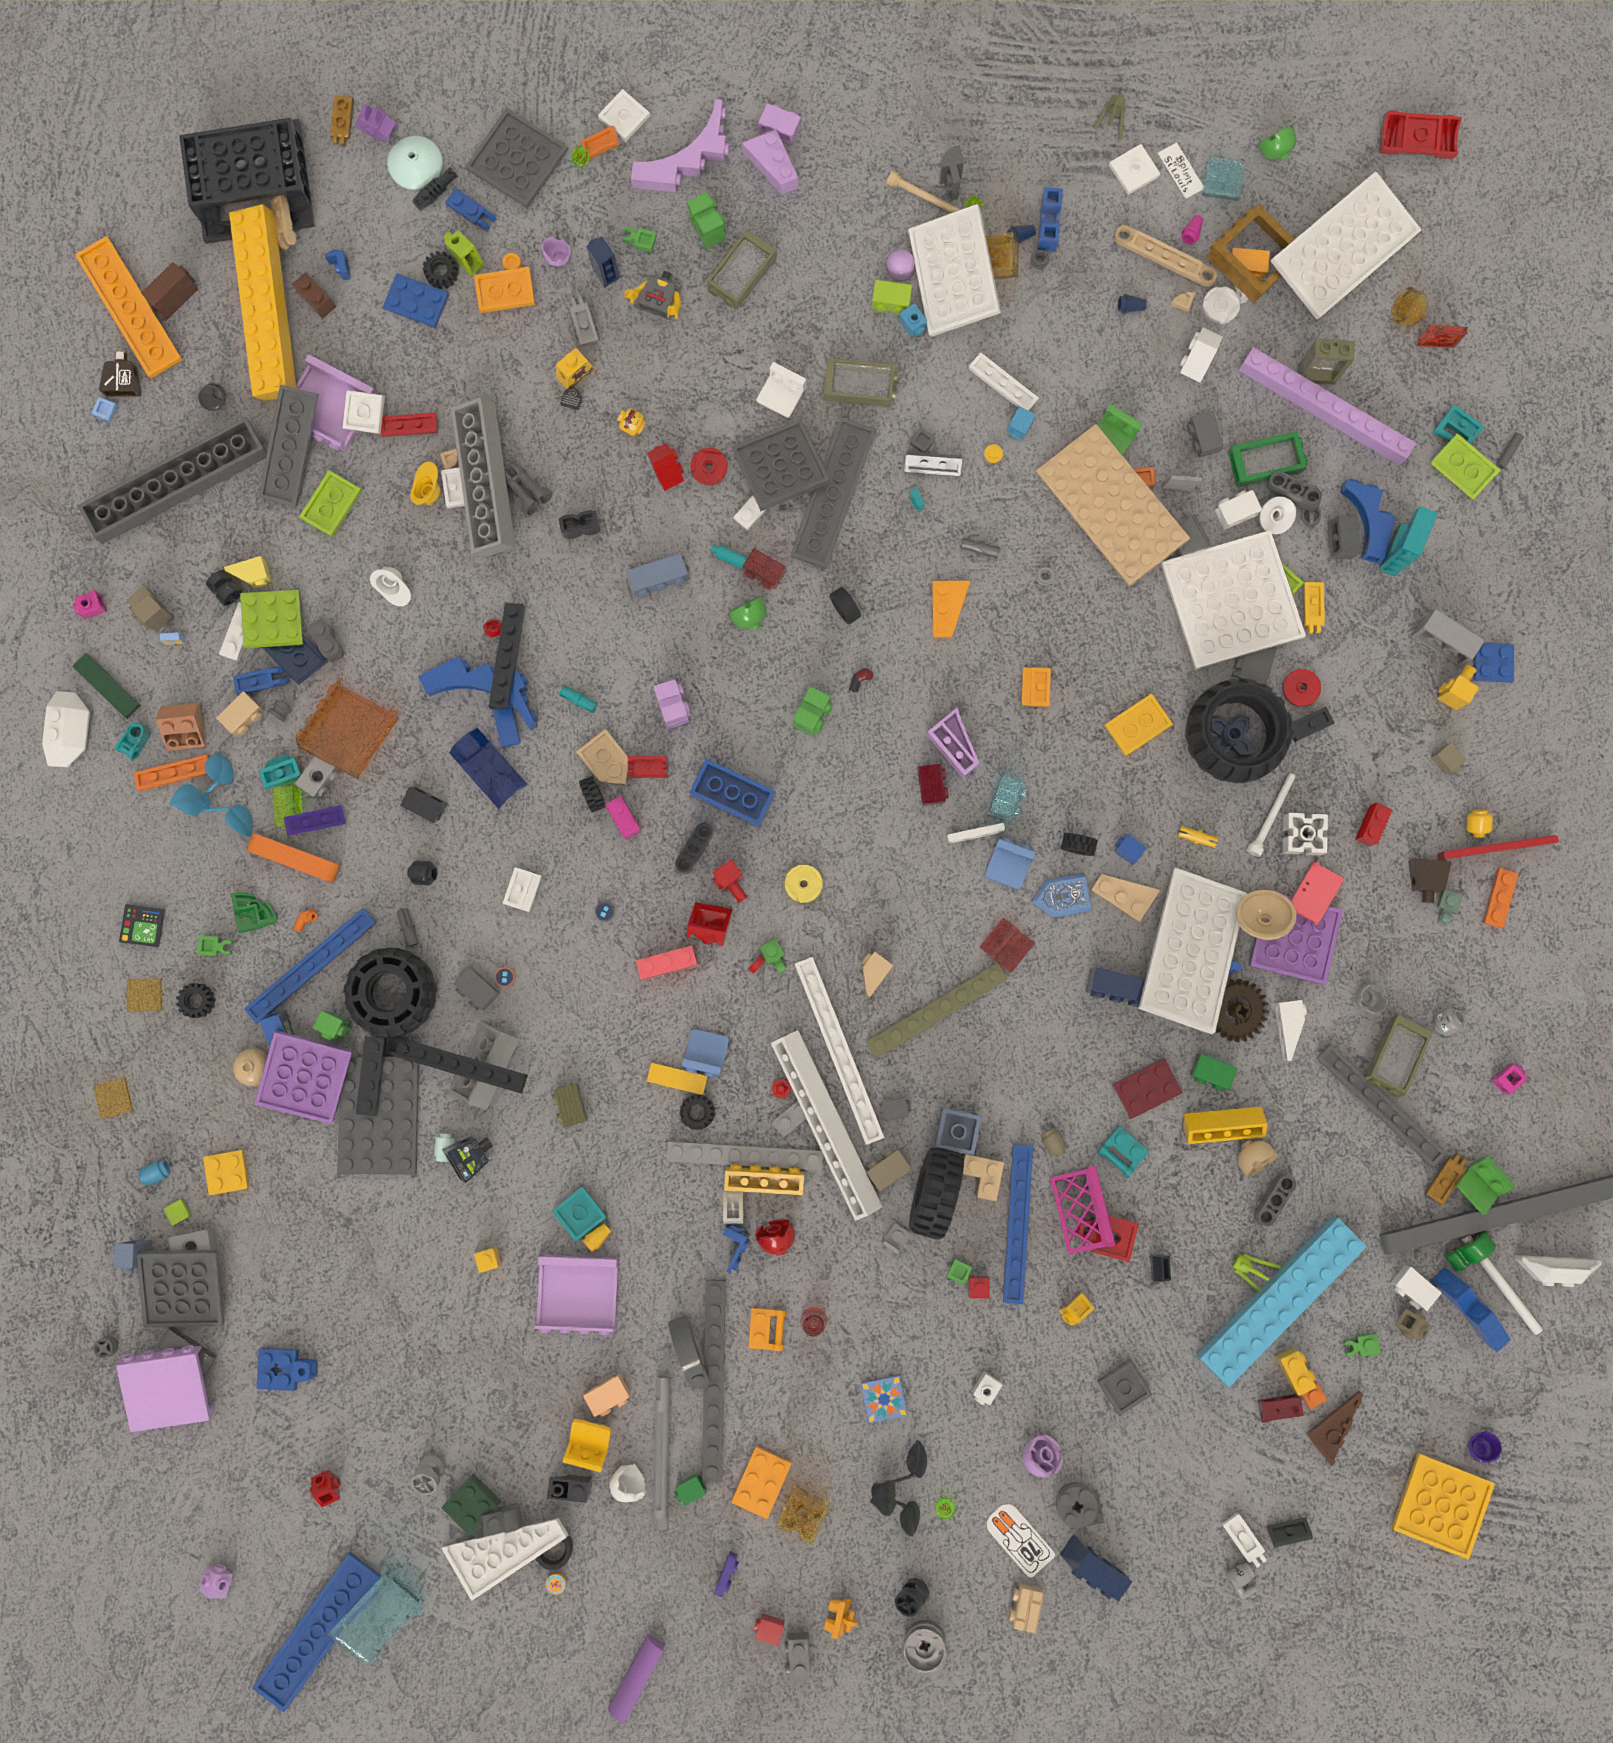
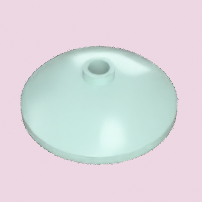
[387,136,443,190]

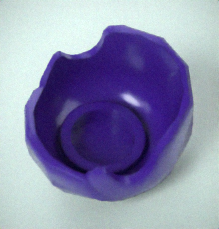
[1467,1431,1502,1463]

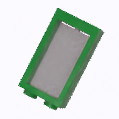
[1228,431,1308,488]

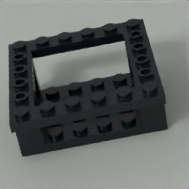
[179,117,315,244]

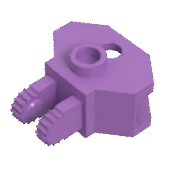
[355,104,398,142]

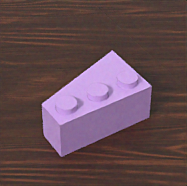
[742,129,798,195]
[926,708,979,779]

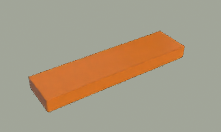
[133,754,210,792]

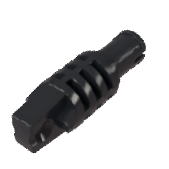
[412,167,457,211]

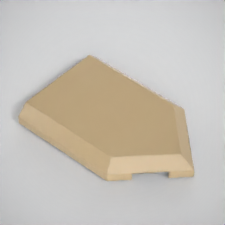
[576,729,629,785]

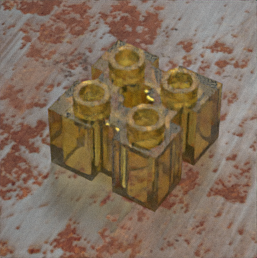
[776,1485,830,1545]

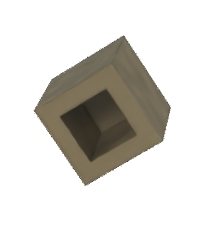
[1431,743,1466,775]

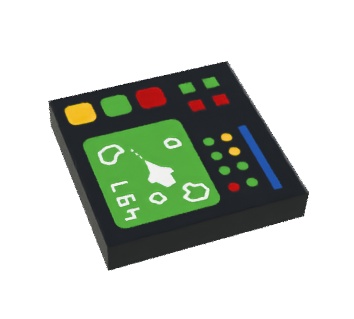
[119,904,165,947]

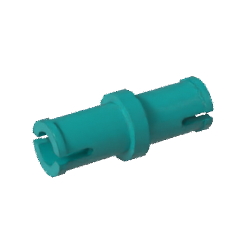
[559,685,598,713]

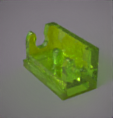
[272,786,302,827]

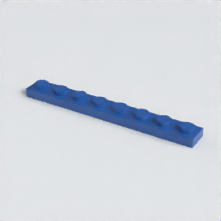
[244,908,377,1024]
[1003,1144,1033,1304]

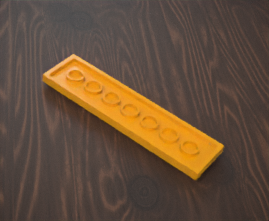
[75,236,183,379]

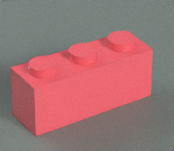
[636,946,698,980]

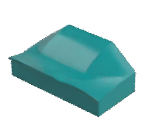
[258,754,302,789]

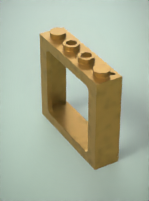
[1206,204,1295,304]

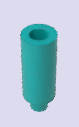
[711,544,749,570]

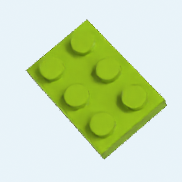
[1430,433,1501,500]
[299,470,362,538]

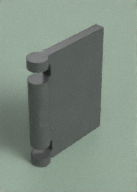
[1231,646,1278,685]

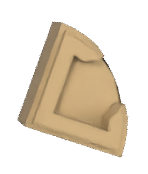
[1170,292,1195,312]
[440,448,458,470]

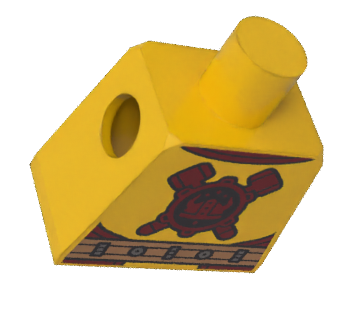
[556,348,595,390]

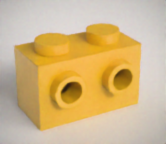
[1275,1347,1316,1396]

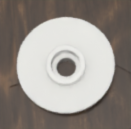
[1259,496,1296,534]

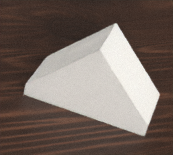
[723,1191,744,1224]

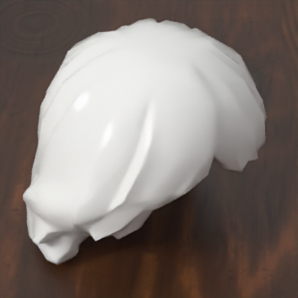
[609,1464,647,1502]

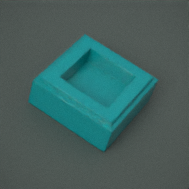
[909,488,925,513]

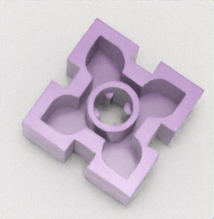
[653,679,691,729]

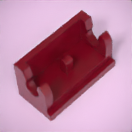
[1257,1394,1304,1423]

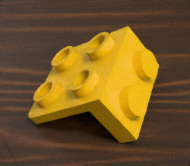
[563,1419,611,1472]

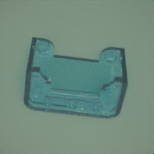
[328,1567,424,1665]

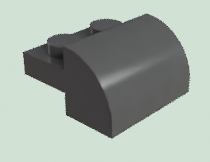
[939,145,964,200]

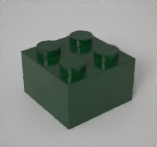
[441,1473,501,1536]

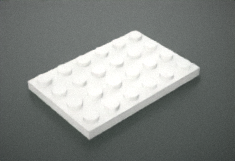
[908,204,1001,337]

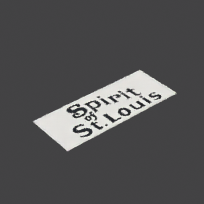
[1158,143,1205,199]

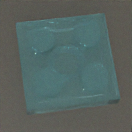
[1202,157,1245,201]

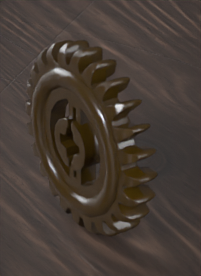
[1215,979,1269,1042]

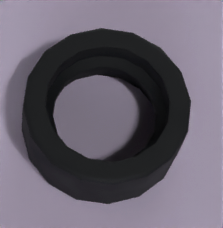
[829,587,861,625]
[535,1536,573,1570]

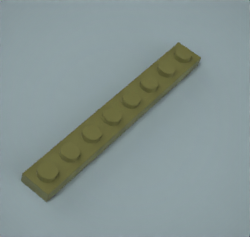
[866,963,1008,1059]

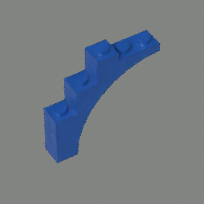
[418,656,538,730]

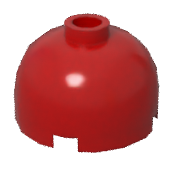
[755,1219,795,1256]

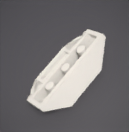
[42,691,90,768]
[1515,1255,1601,1287]

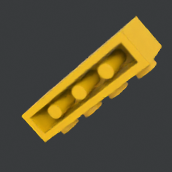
[1183,1107,1267,1144]
[724,1164,804,1195]

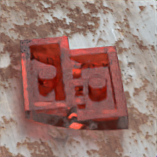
[979,918,1035,973]

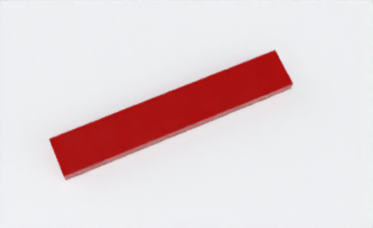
[1437,835,1559,860]

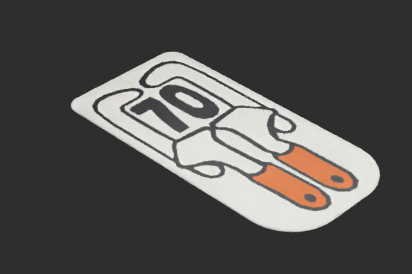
[987,1504,1055,1578]

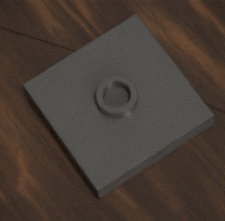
[1097,1360,1152,1416]

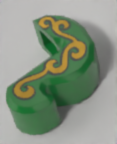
[1445,1231,1496,1272]

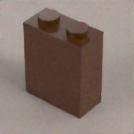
[141,262,198,320]

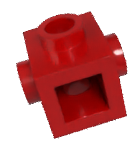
[310,1470,341,1507]

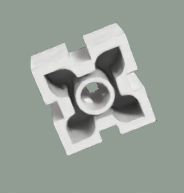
[1283,813,1328,855]

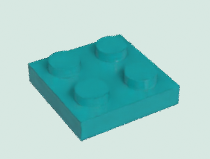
[552,1186,607,1242]

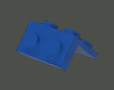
[722,1224,750,1273]

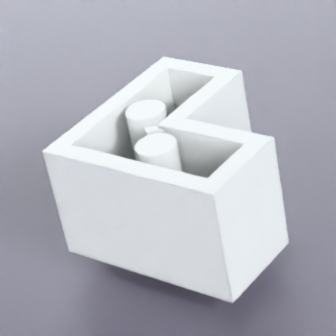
[1180,328,1223,382]

